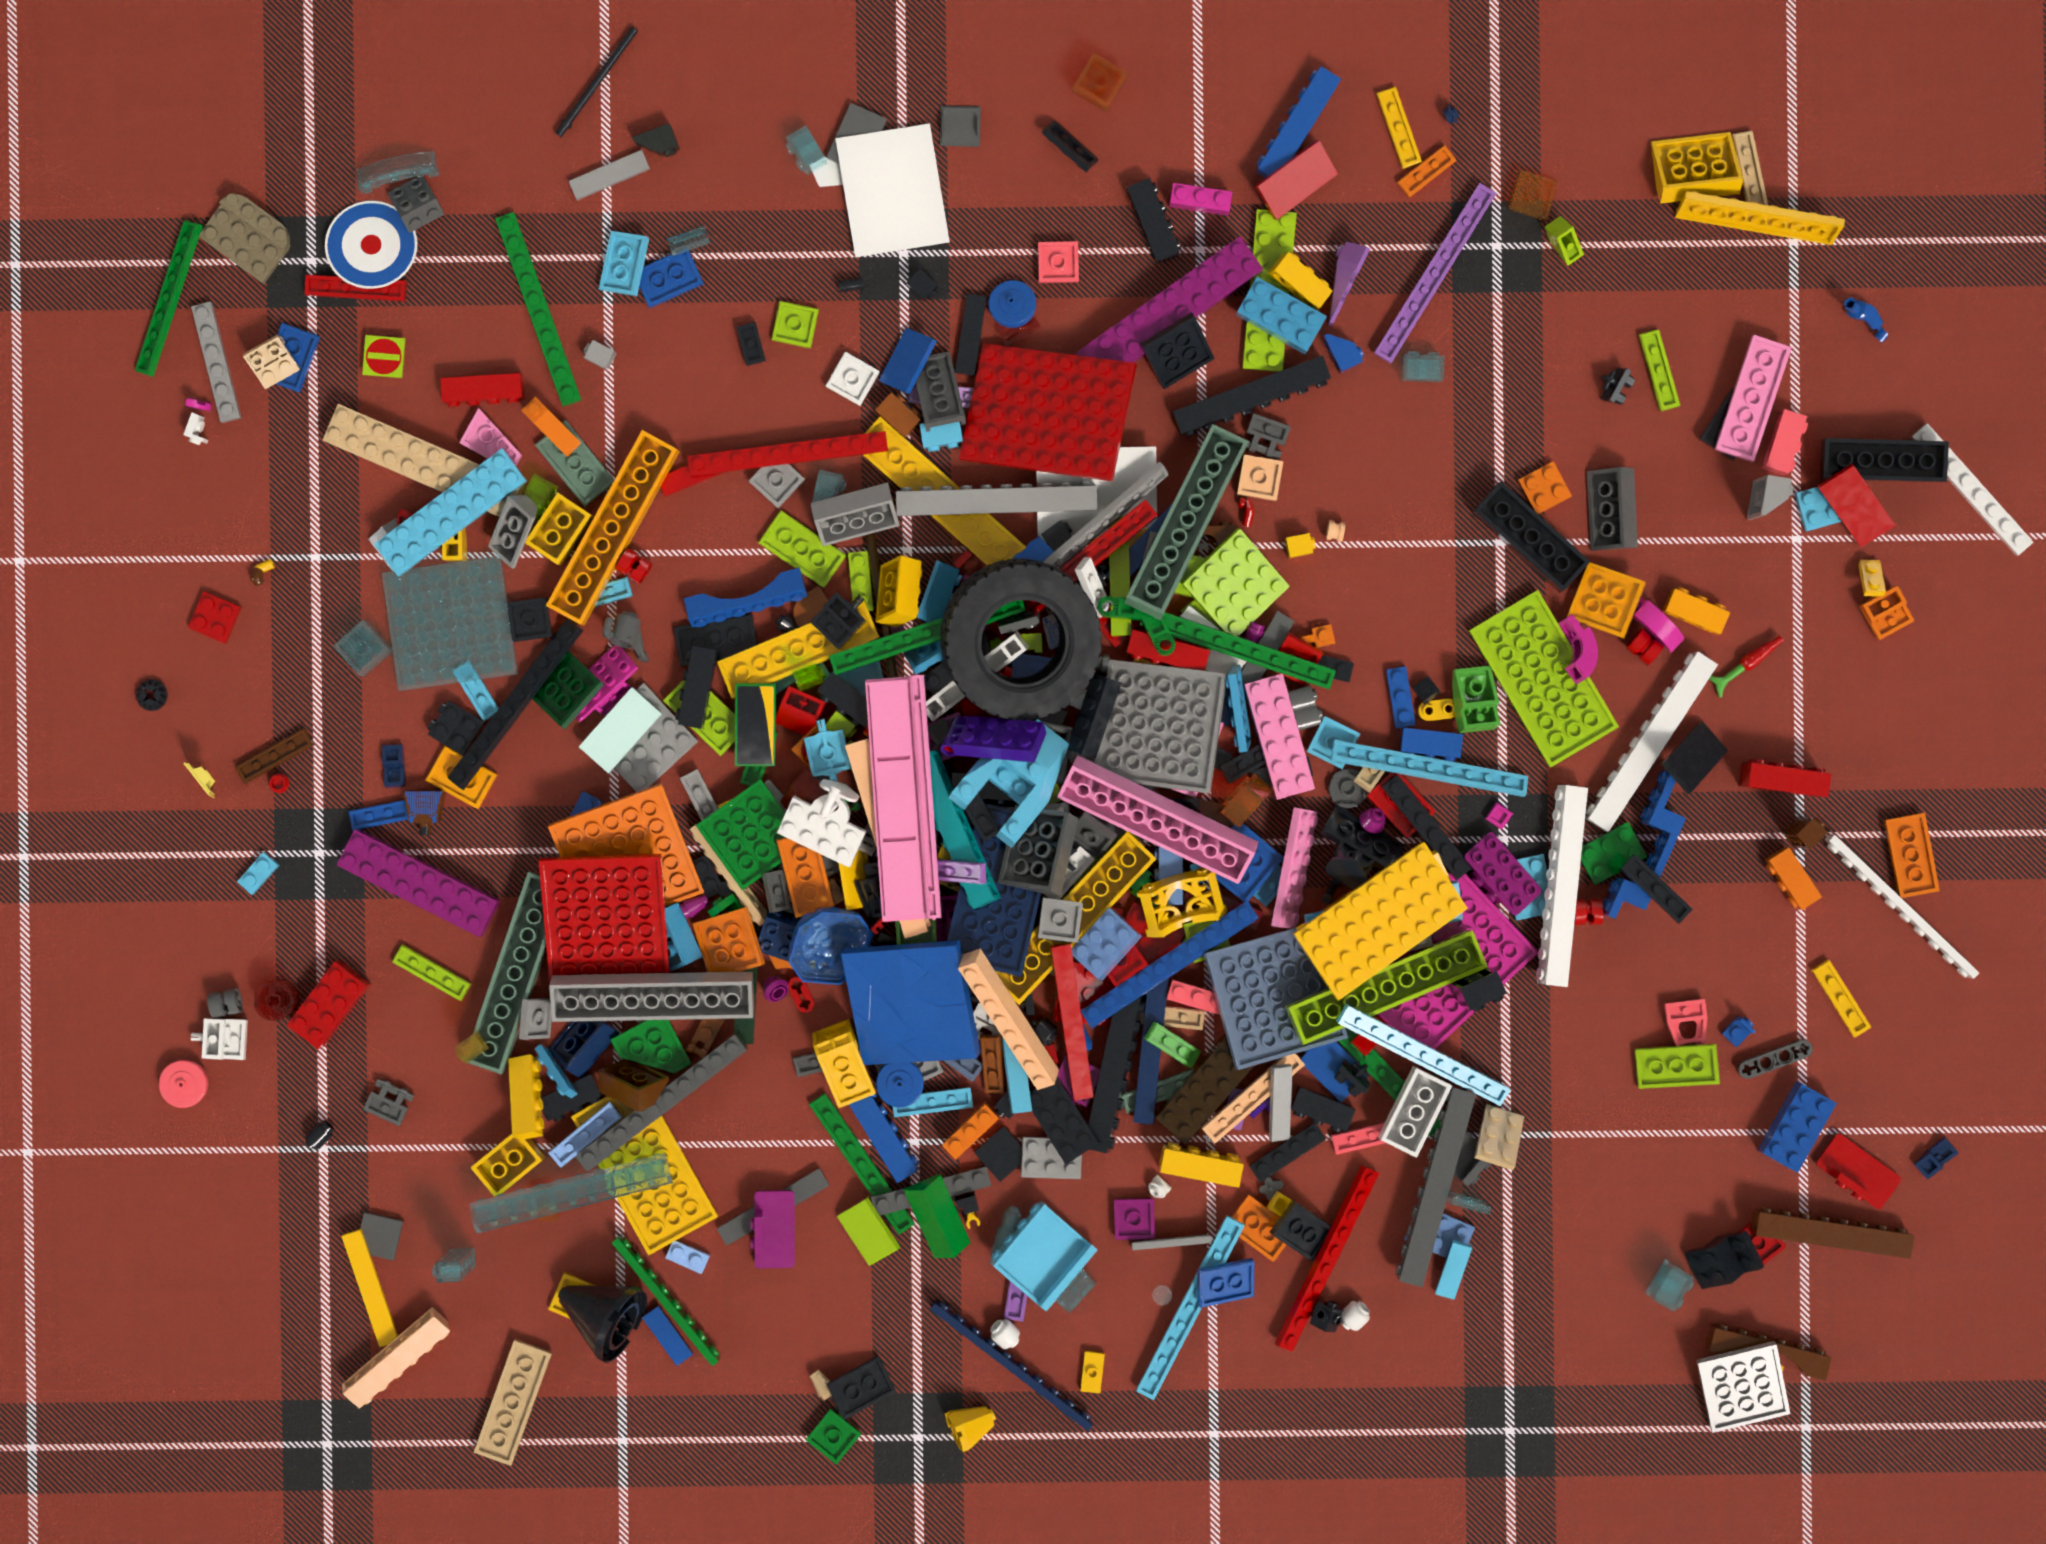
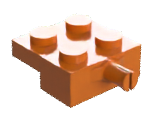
[1859,586,1915,640]

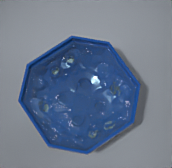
[788,907,874,985]

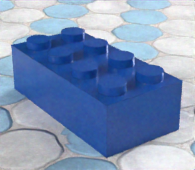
[1757,1081,1837,1173]

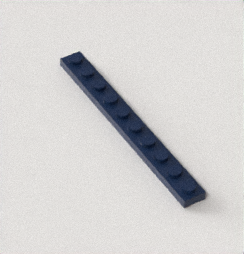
[930,1300,1093,1431]

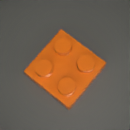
[1517,461,1572,514]

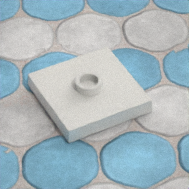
[826,352,880,406]

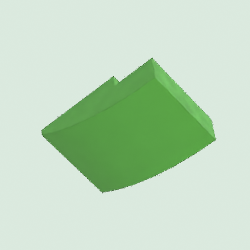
[1452,666,1501,734]

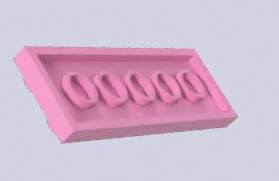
[1714,335,1792,462]
[1243,674,1315,800]
[1271,807,1318,929]

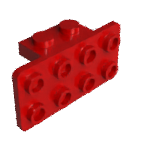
[1816,1133,1901,1209]

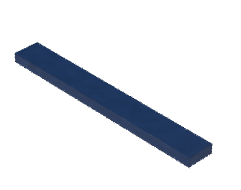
[1133,978,1169,1125]

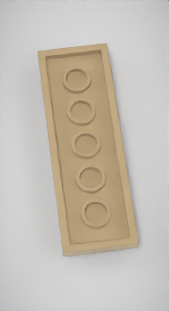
[474,1339,553,1466]

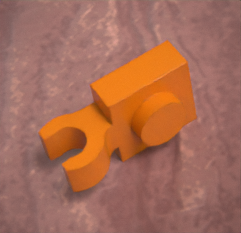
[1300,624,1335,648]

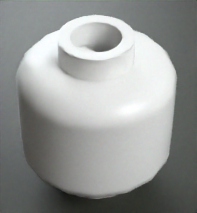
[1341,1301,1370,1331]
[990,1319,1020,1349]

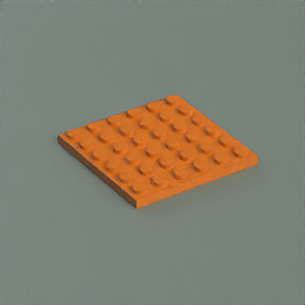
[548,783,704,907]

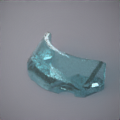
[357,151,440,194]

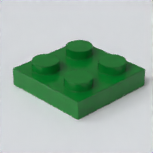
[806,1408,862,1465]

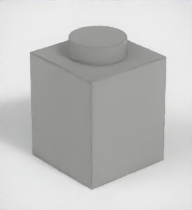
[583,340,617,371]

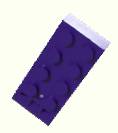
[941,715,1047,763]

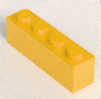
[508,1054,544,1140]

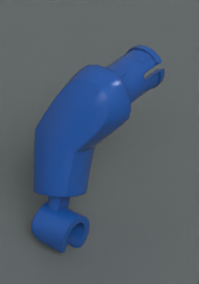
[1844,298,1888,343]

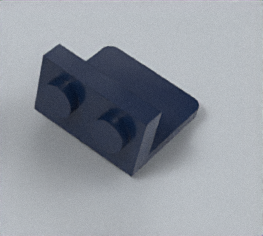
[758,908,802,961]

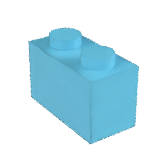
[920,422,963,452]

